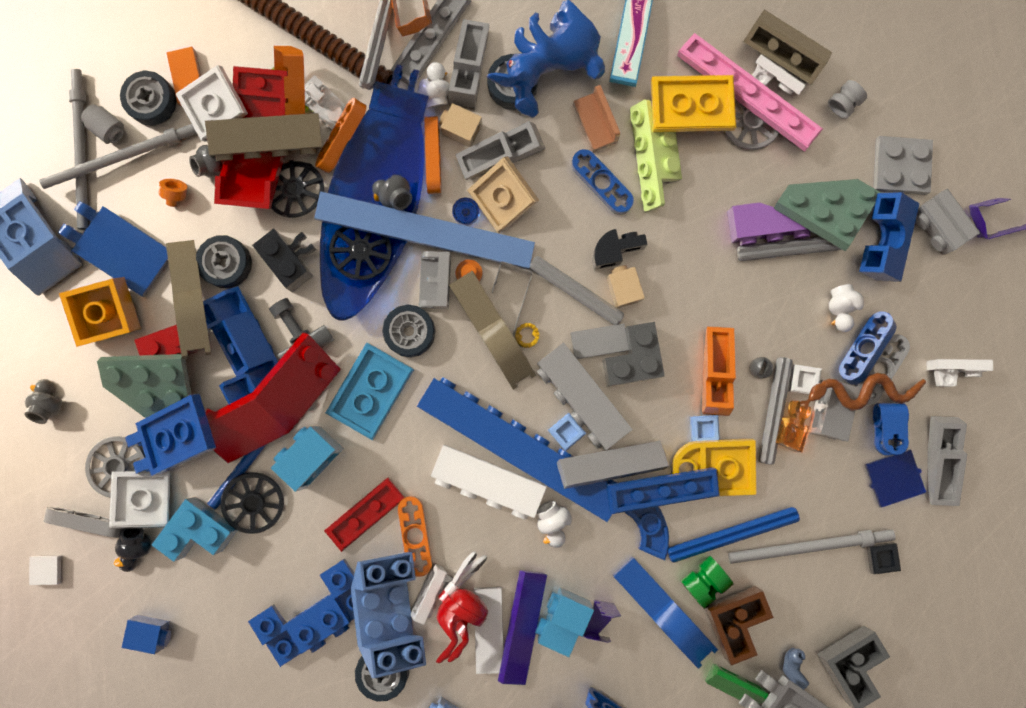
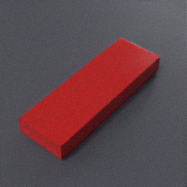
[324,477,405,552]

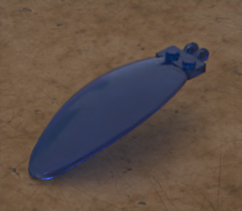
[320,64,429,321]

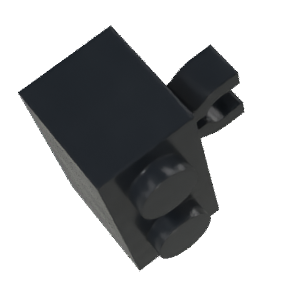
[252,228,317,292]

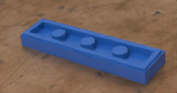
[607,467,720,514]

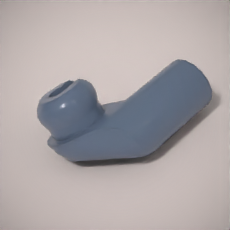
[783,648,809,689]

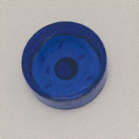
[452,197,479,226]

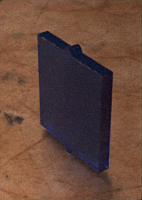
[864,449,926,508]

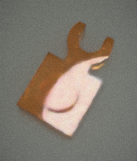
[776,401,811,453]

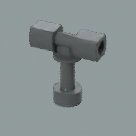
[269,298,334,359]

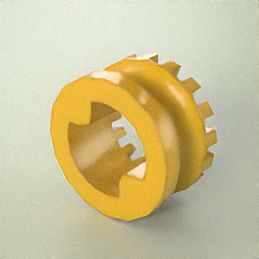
[515,323,539,348]

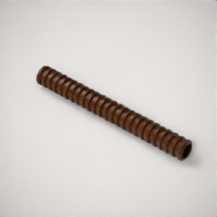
[238,0,393,92]

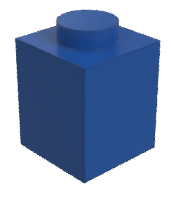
[121,615,171,655]

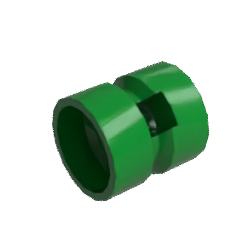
[680,556,734,609]

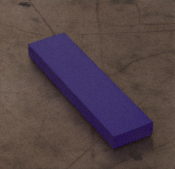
[498,570,547,685]

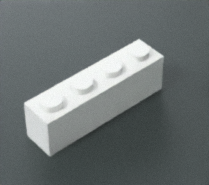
[431,445,546,520]

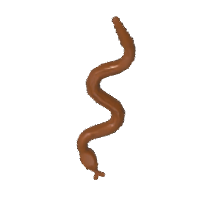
[801,373,926,411]

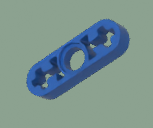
[572,149,634,215]
[839,311,897,385]

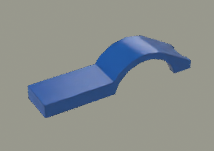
[613,556,718,669]

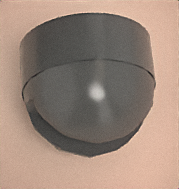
[749,357,773,379]

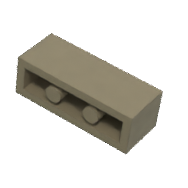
[743,9,832,85]

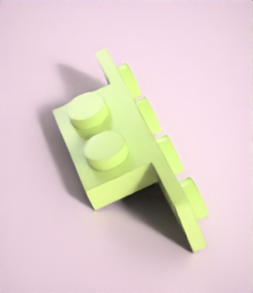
[630,100,682,211]

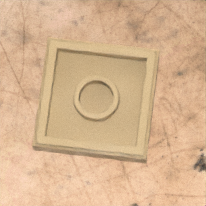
[467,156,539,234]

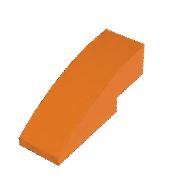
[702,326,736,416]

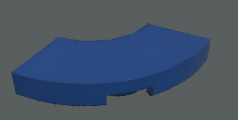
[624,506,669,561]

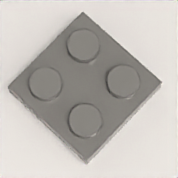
[873,136,933,195]

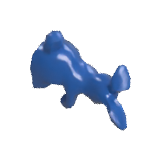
[487,0,605,118]

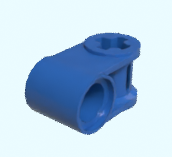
[873,403,909,456]

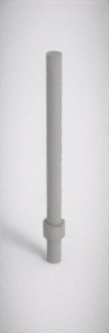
[68,69,89,230]
[39,124,197,189]
[728,529,895,564]

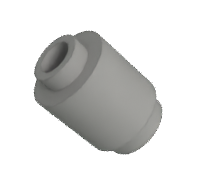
[81,104,124,144]

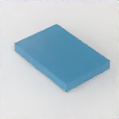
[325,342,414,440]

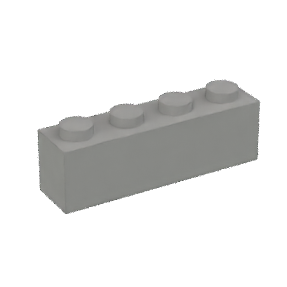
[536,342,633,450]

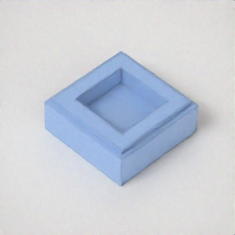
[548,413,586,451]
[690,415,720,442]

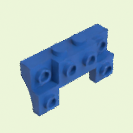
[203,286,278,404]
[248,558,355,667]

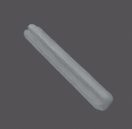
[359,0,393,90]
[737,237,841,261]
[530,256,624,325]
[759,357,793,465]

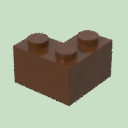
[705,586,774,666]

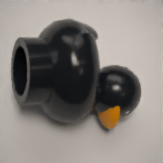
[114,528,152,572]

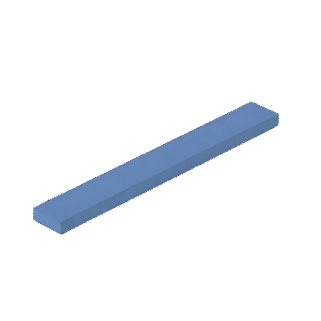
[314,191,535,269]

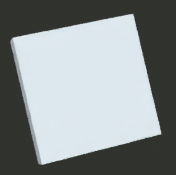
[176,65,248,142]
[109,471,171,529]

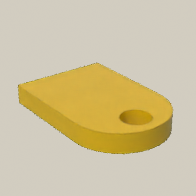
[672,439,756,496]

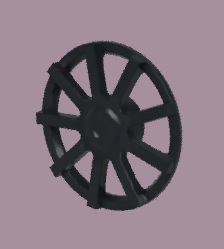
[271,160,324,218]
[329,226,391,280]
[220,472,284,534]

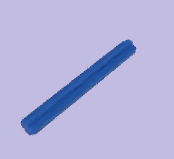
[668,507,800,563]

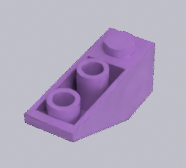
[727,202,812,246]

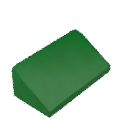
[705,664,768,704]

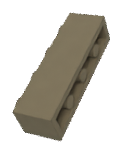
[205,113,322,161]

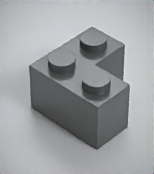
[602,322,665,387]
[817,626,890,708]

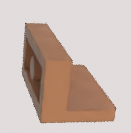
[573,85,620,152]

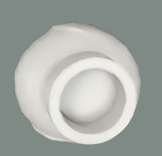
[418,62,450,108]
[829,284,864,332]
[536,501,572,548]

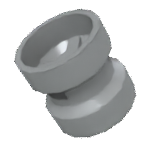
[828,80,867,119]

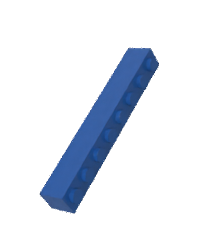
[417,377,617,522]

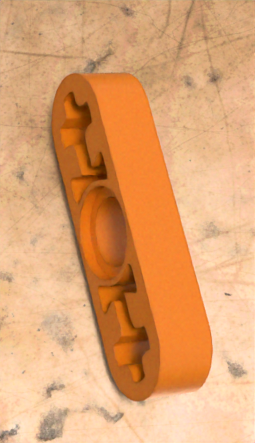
[315,98,367,173]
[424,116,442,194]
[398,496,433,577]

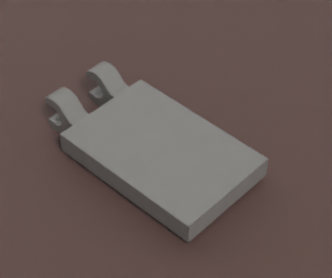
[739,670,829,708]

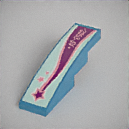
[609,0,653,87]

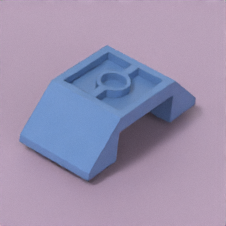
[0,178,83,296]
[351,552,426,678]

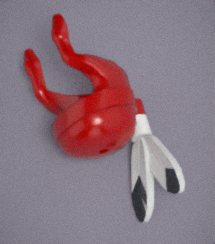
[436,551,488,663]

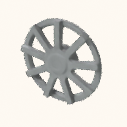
[724,100,779,150]
[85,436,147,498]

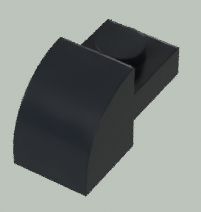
[592,229,648,270]

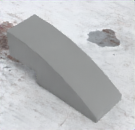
[448,19,489,108]
[455,121,545,180]
[928,416,968,506]

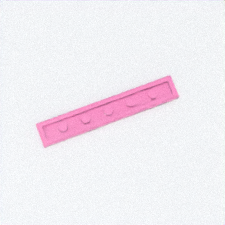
[677,33,823,152]

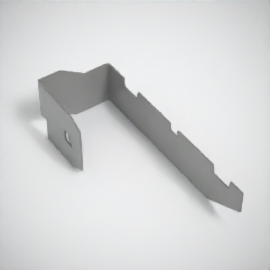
[492,261,533,334]

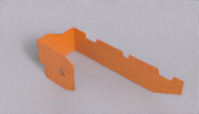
[391,0,432,37]
[274,46,305,115]

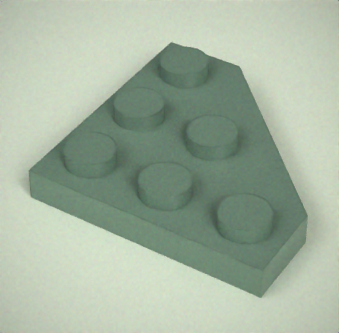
[774,179,881,251]
[97,354,192,418]

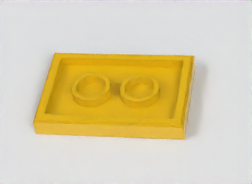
[651,75,736,132]

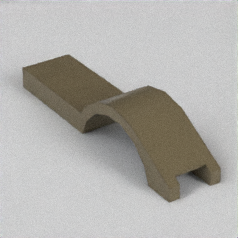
[166,240,211,359]
[449,271,536,390]

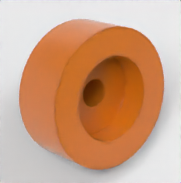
[158,179,187,207]

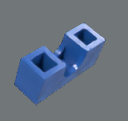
[859,193,920,282]

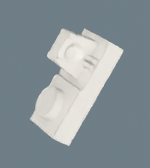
[752,54,806,95]
[305,75,346,131]
[927,359,993,387]
[411,563,453,625]

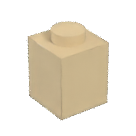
[439,103,482,147]
[606,265,645,309]

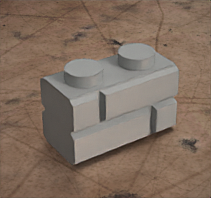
[916,188,980,255]

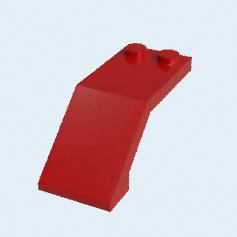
[214,66,288,209]
[205,333,341,463]

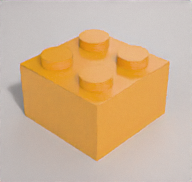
[59,277,141,347]

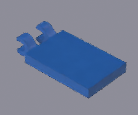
[58,201,168,297]
[125,394,216,476]

